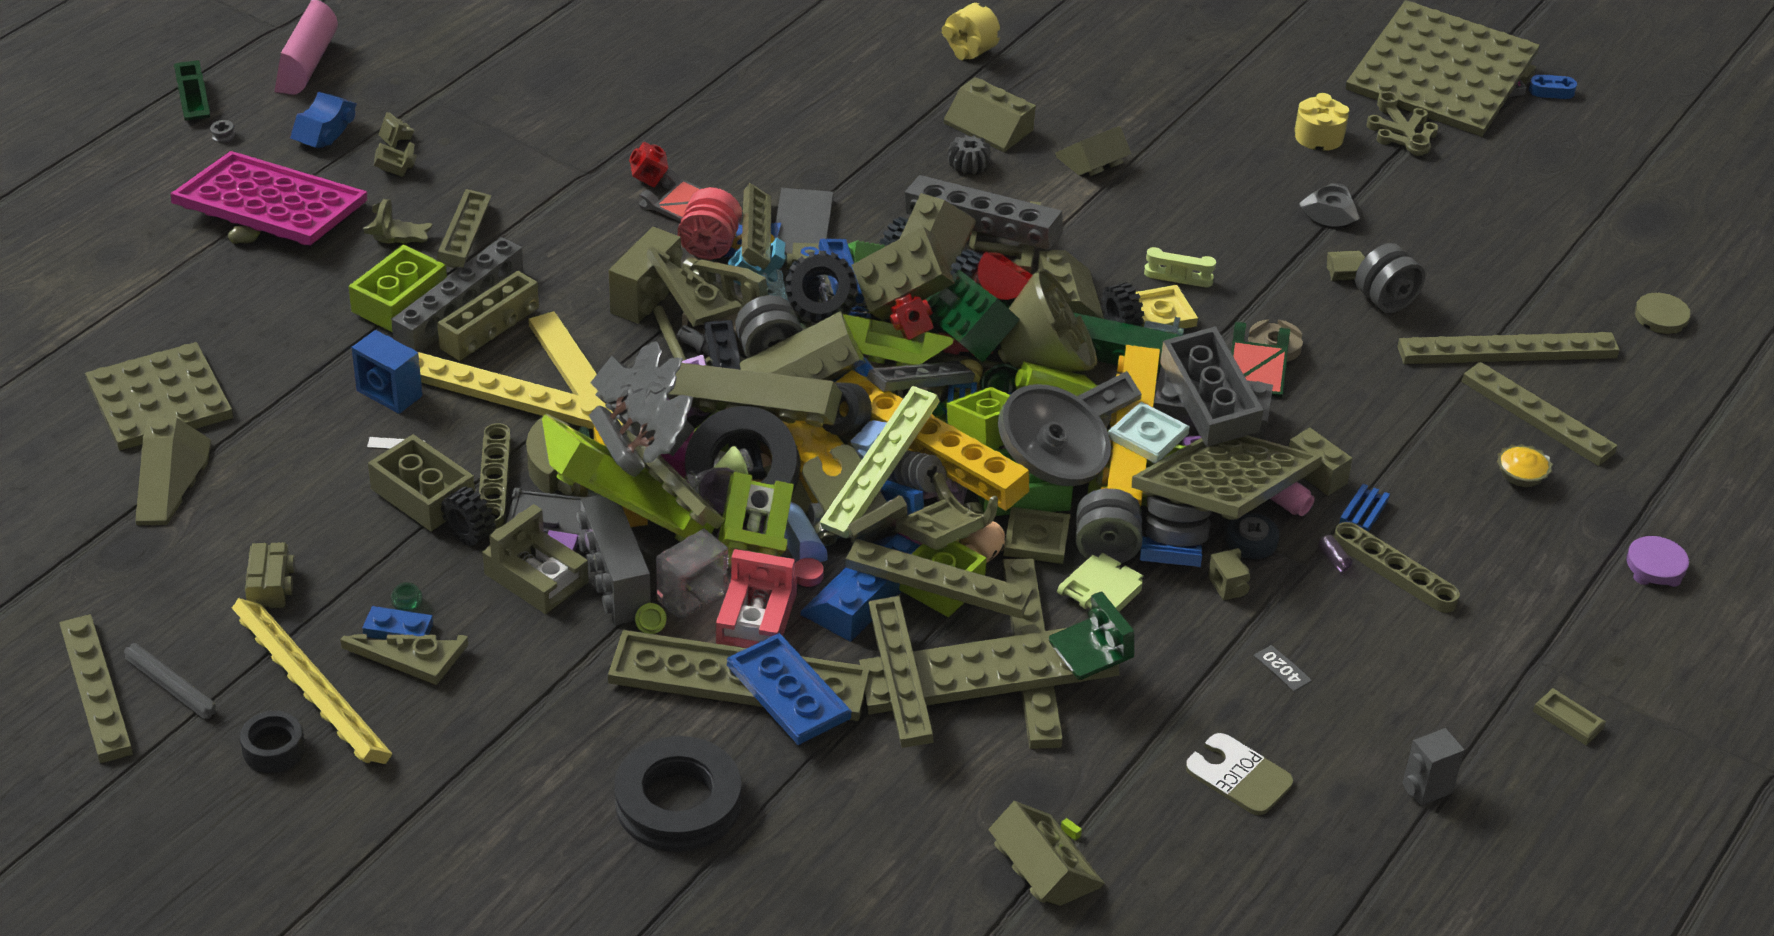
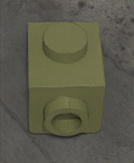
[373,142,417,177]

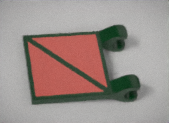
[1231,322,1290,397]

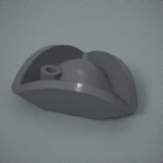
[1299,183,1360,226]

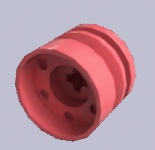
[678,187,742,260]

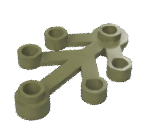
[1366,91,1438,156]

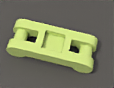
[1144,247,1216,287]

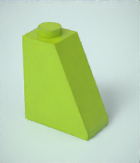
[1015,361,1097,396]

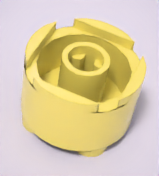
[942,3,1000,60]
[1295,93,1349,150]

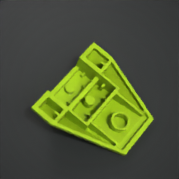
[843,314,954,367]

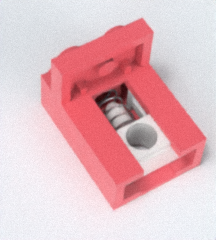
[716,549,797,648]

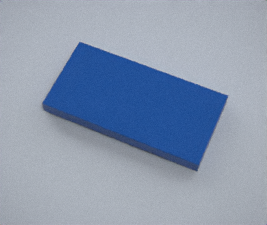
[727,633,852,745]

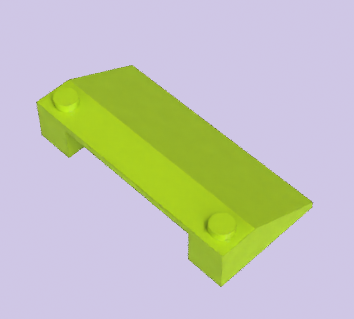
[542,414,714,547]

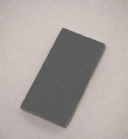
[775,188,833,260]

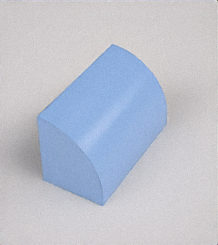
[784,502,828,562]

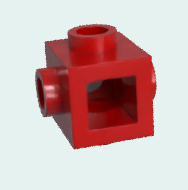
[629,142,668,188]
[889,294,934,340]

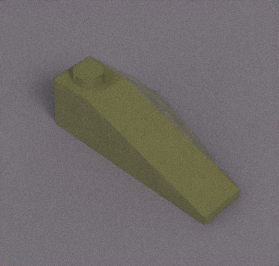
[135,418,211,525]

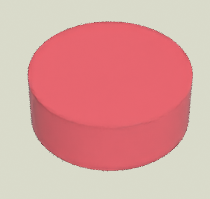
[795,558,824,587]

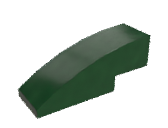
[174,60,210,121]

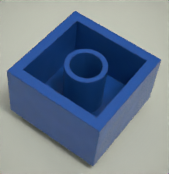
[351,330,423,414]

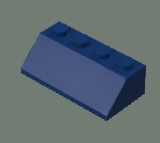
[801,533,921,642]

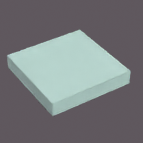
[1108,402,1190,463]

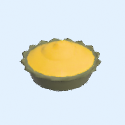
[1497,444,1553,487]

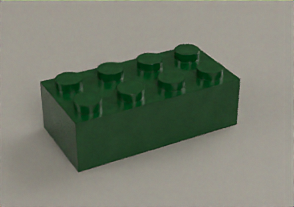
[928,270,1020,362]

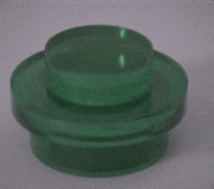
[391,582,422,611]

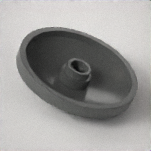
[998,384,1111,486]

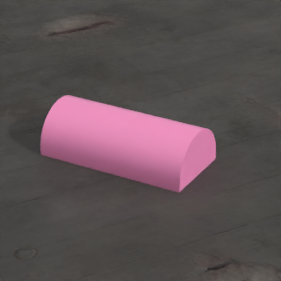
[274,0,338,95]

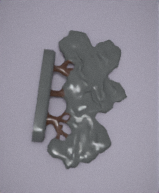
[589,341,693,477]

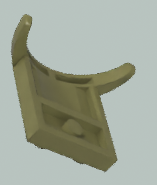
[896,472,998,549]

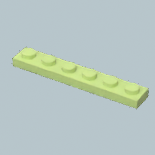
[820,386,940,538]

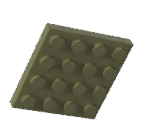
[85,342,233,451]

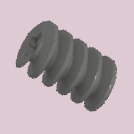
[887,450,948,493]

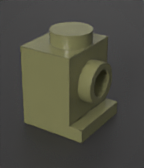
[1208,548,1250,600]

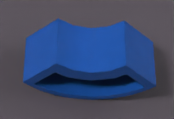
[290,92,357,148]

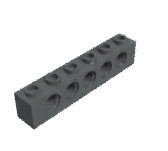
[905,175,1063,250]
[391,237,524,352]

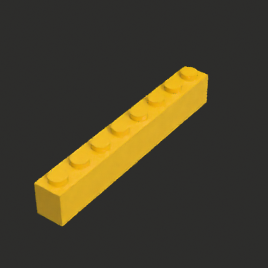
[1101,345,1160,506]

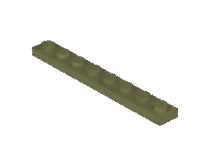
[1397,332,1619,364]
[1003,559,1062,749]

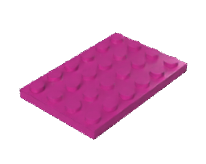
[171,151,367,245]

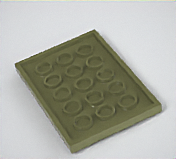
[1131,435,1322,519]

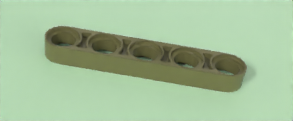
[479,423,511,531]
[1333,522,1460,613]

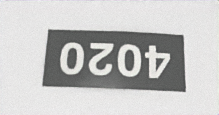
[1253,645,1312,691]

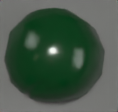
[979,363,1019,395]

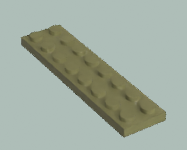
[859,628,1119,714]
[608,630,869,721]

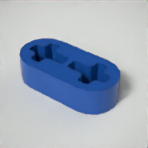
[1529,75,1577,99]

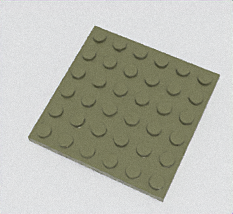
[1345,0,1540,137]

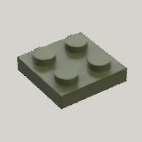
[1003,507,1070,564]

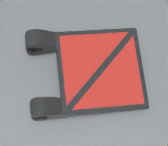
[639,169,702,222]

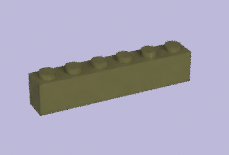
[667,363,842,427]

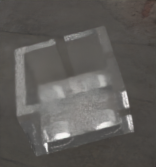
[656,529,728,620]

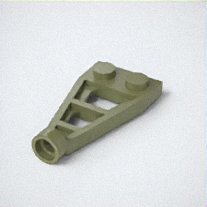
[682,257,768,309]

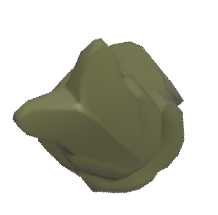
[363,199,432,243]

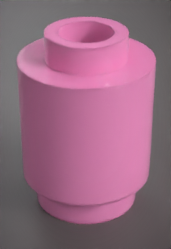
[1270,482,1315,516]

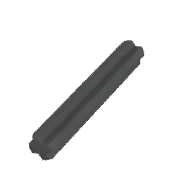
[124,643,217,719]

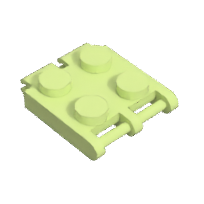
[1057,553,1143,612]

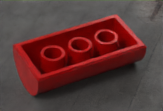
[978,252,1033,300]

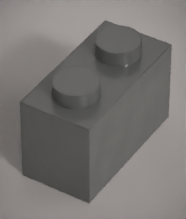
[1402,728,1465,806]

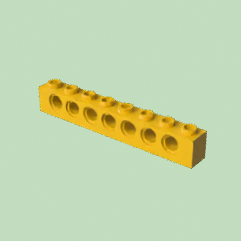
[835,370,1029,511]

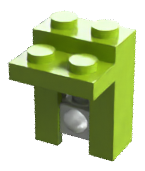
[715,472,794,567]

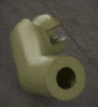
[228,226,262,244]

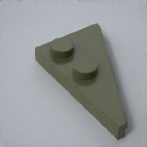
[647,246,741,327]
[340,634,468,685]

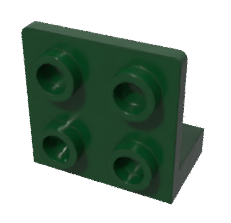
[1049,591,1135,680]

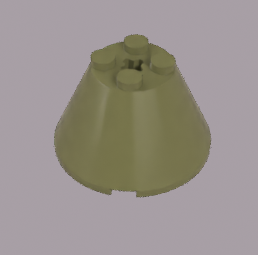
[998,268,1097,372]

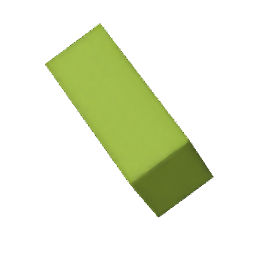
[1061,818,1082,841]

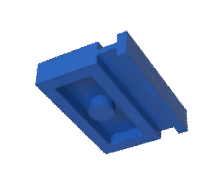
[1140,536,1202,567]

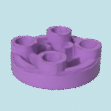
[1626,536,1689,587]

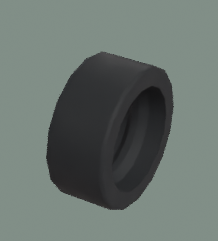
[240,711,305,773]

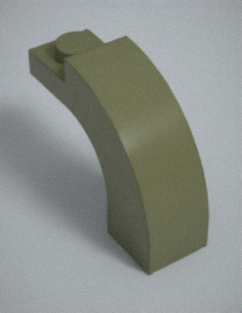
[526,413,588,497]

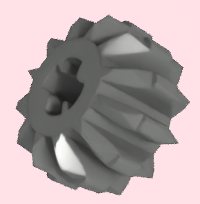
[948,135,991,175]

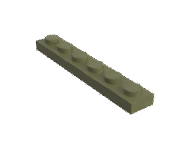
[741,183,771,270]
[436,189,492,268]
[1462,362,1618,466]
[622,424,725,529]
[845,539,1032,619]
[869,596,934,748]
[59,614,133,763]

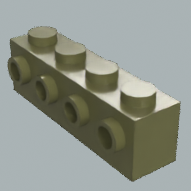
[437,271,539,361]

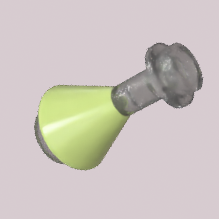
[685,446,753,493]

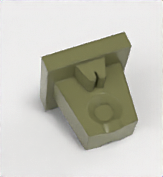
[379,112,414,148]

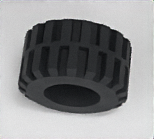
[785,250,858,325]

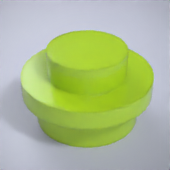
[635,603,666,634]

